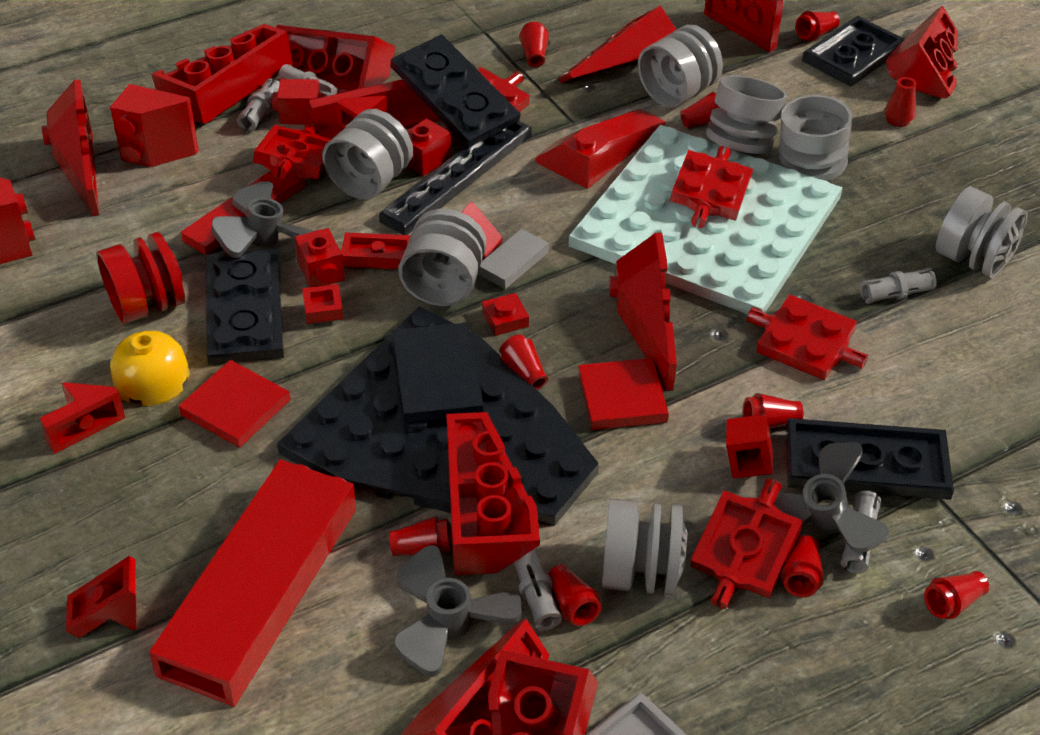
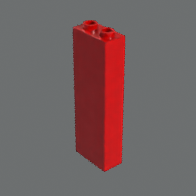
[149,459,356,707]

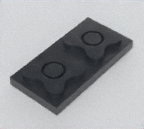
[390,34,521,148]
[206,248,284,365]
[785,418,954,500]

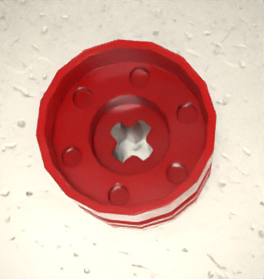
[96,232,185,325]

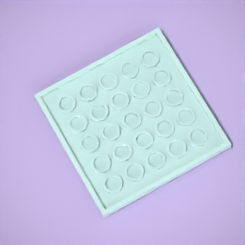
[569,125,843,314]

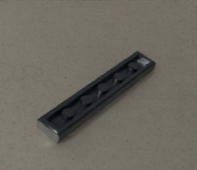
[379,121,532,235]

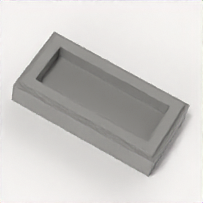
[478,229,549,289]

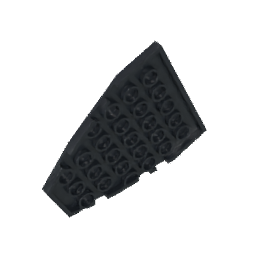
[277,306,599,526]

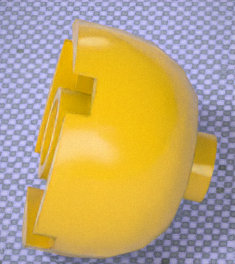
[110,330,190,406]

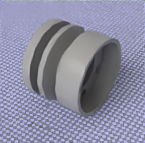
[638,24,723,108]
[706,75,787,154]
[778,95,852,181]
[322,109,413,200]
[936,186,1028,279]
[399,208,486,306]
[602,498,687,596]

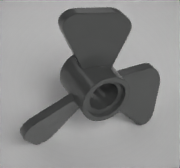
[211,181,315,258]
[757,442,889,552]
[395,545,522,676]

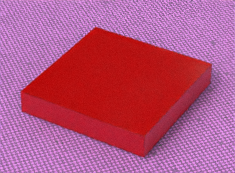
[578,358,669,430]
[179,360,290,448]

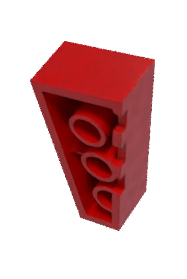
[151,24,293,124]

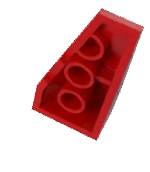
[276,25,396,94]

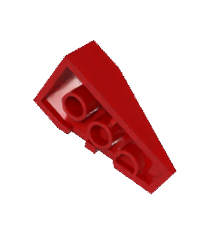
[557,5,677,84]
[886,6,958,99]
[42,79,99,217]
[535,109,665,189]
[608,233,677,391]
[446,412,540,575]
[401,619,550,735]
[488,650,598,735]

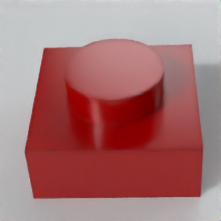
[302,284,343,324]
[482,293,529,336]

